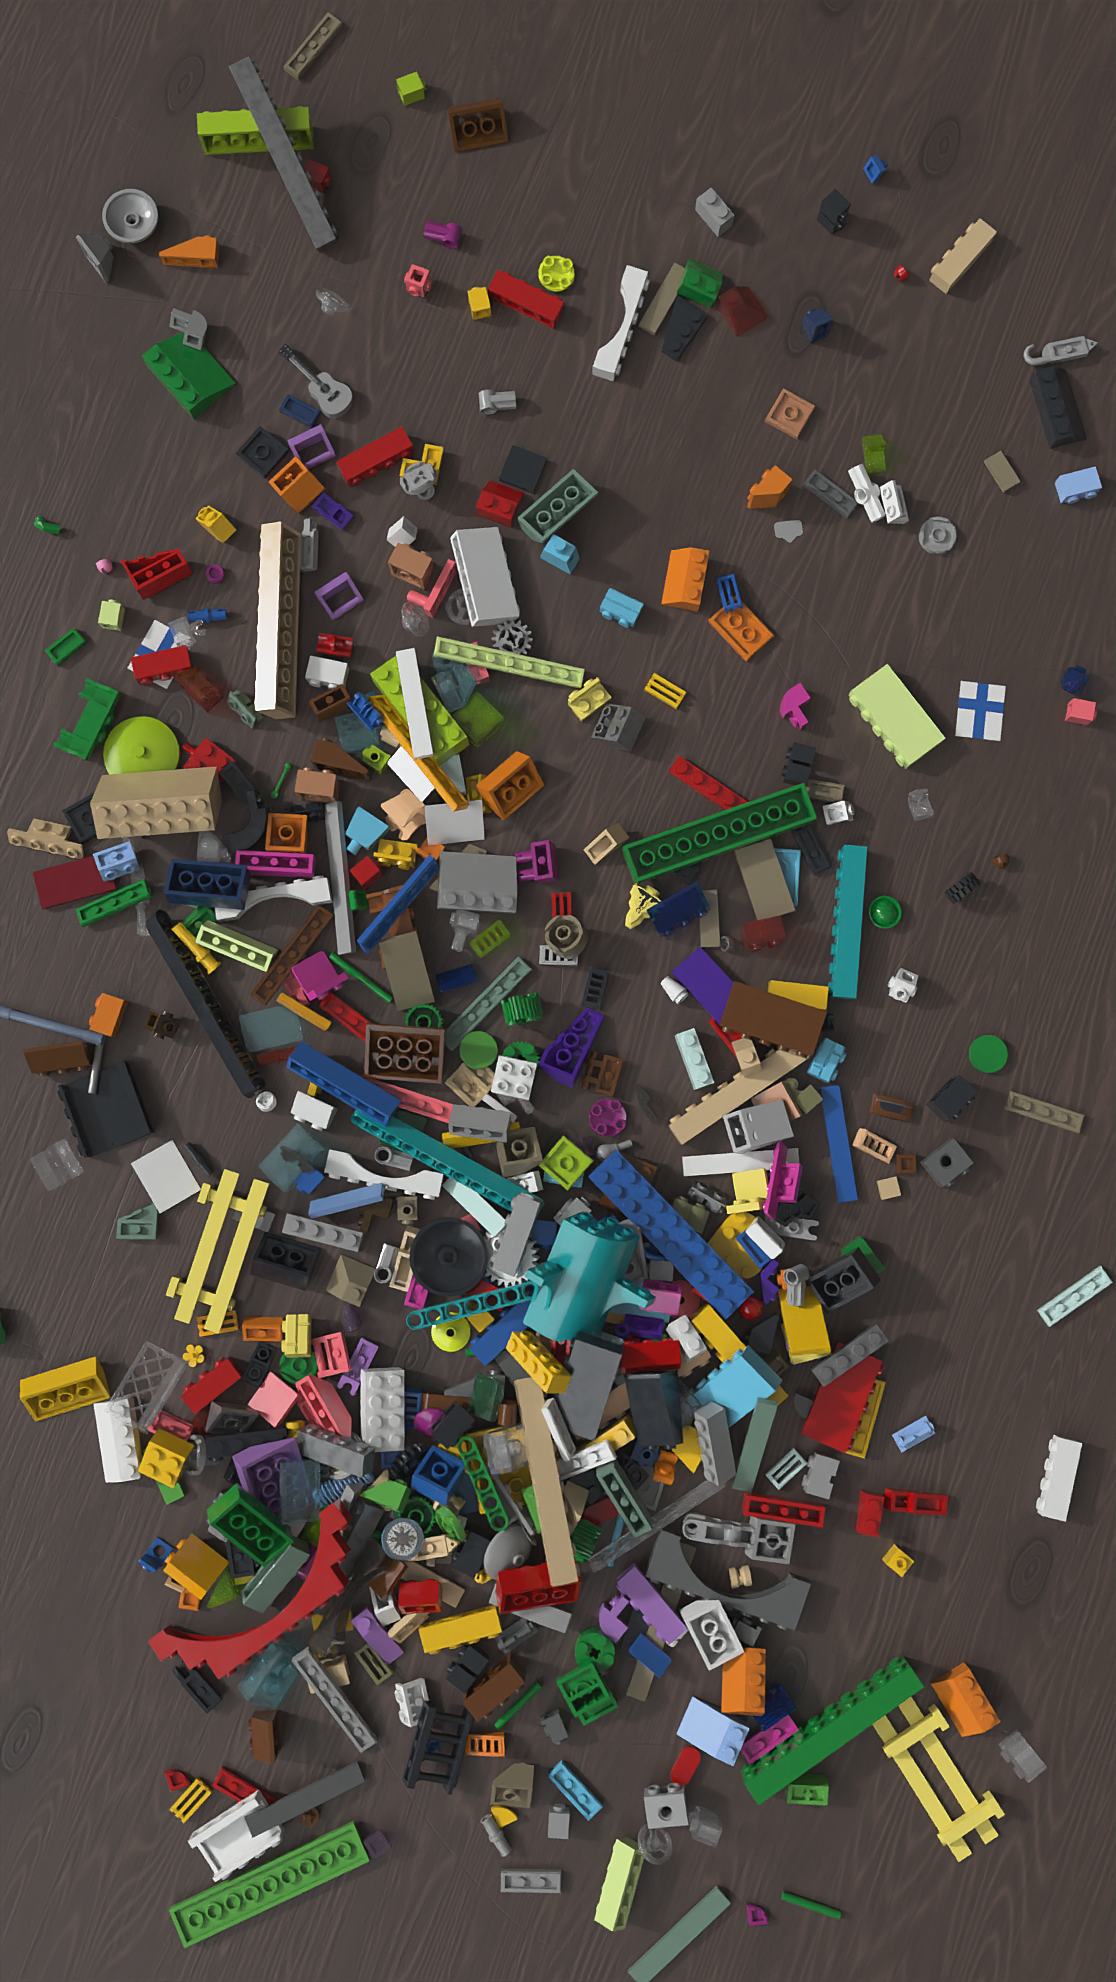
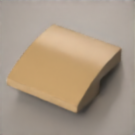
[445,1062,495,1107]

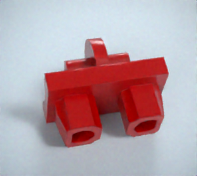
[316,633,353,658]

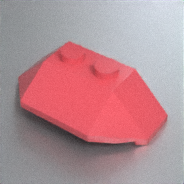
[295,1374,352,1438]

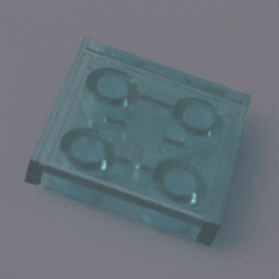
[334,713,380,754]

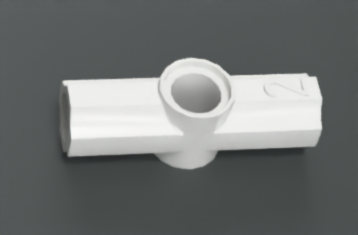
[848,464,886,523]

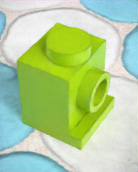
[361,745,391,775]

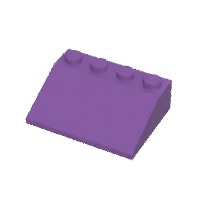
[232,1438,315,1519]

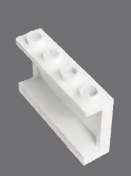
[188,1790,285,1882]

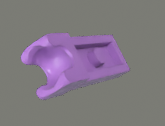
[337,1337,379,1396]

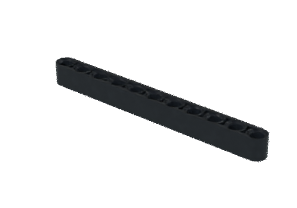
[145,910,266,1098]

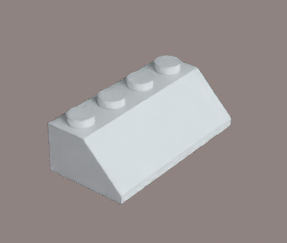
[94,1396,144,1482]

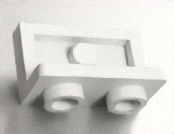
[880,480,909,524]

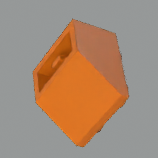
[269,456,326,514]
[747,465,792,509]

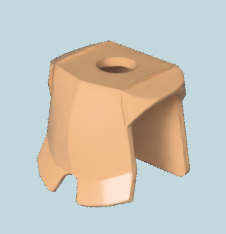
[381,789,426,840]

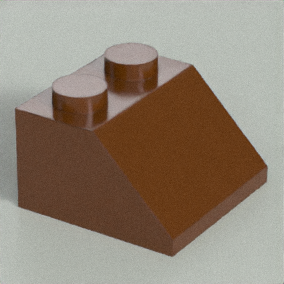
[248,1709,281,1763]

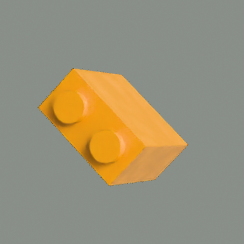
[163,1533,229,1600]

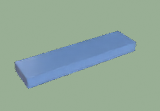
[308,1183,385,1219]

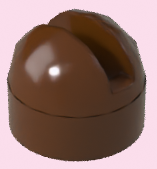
[992,853,1009,869]

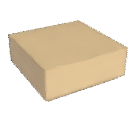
[877,1176,901,1200]

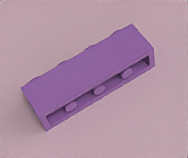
[617,1562,687,1645]

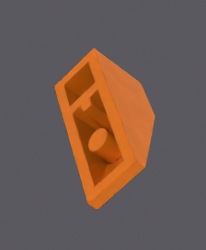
[159,235,220,268]

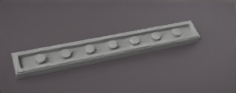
[324,801,356,955]

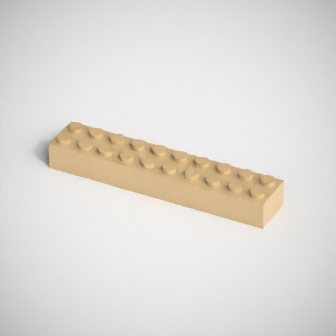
[254,522,301,719]

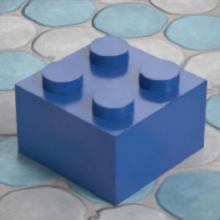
[411,1445,466,1506]

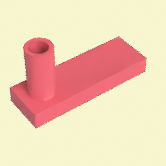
[407,559,458,618]

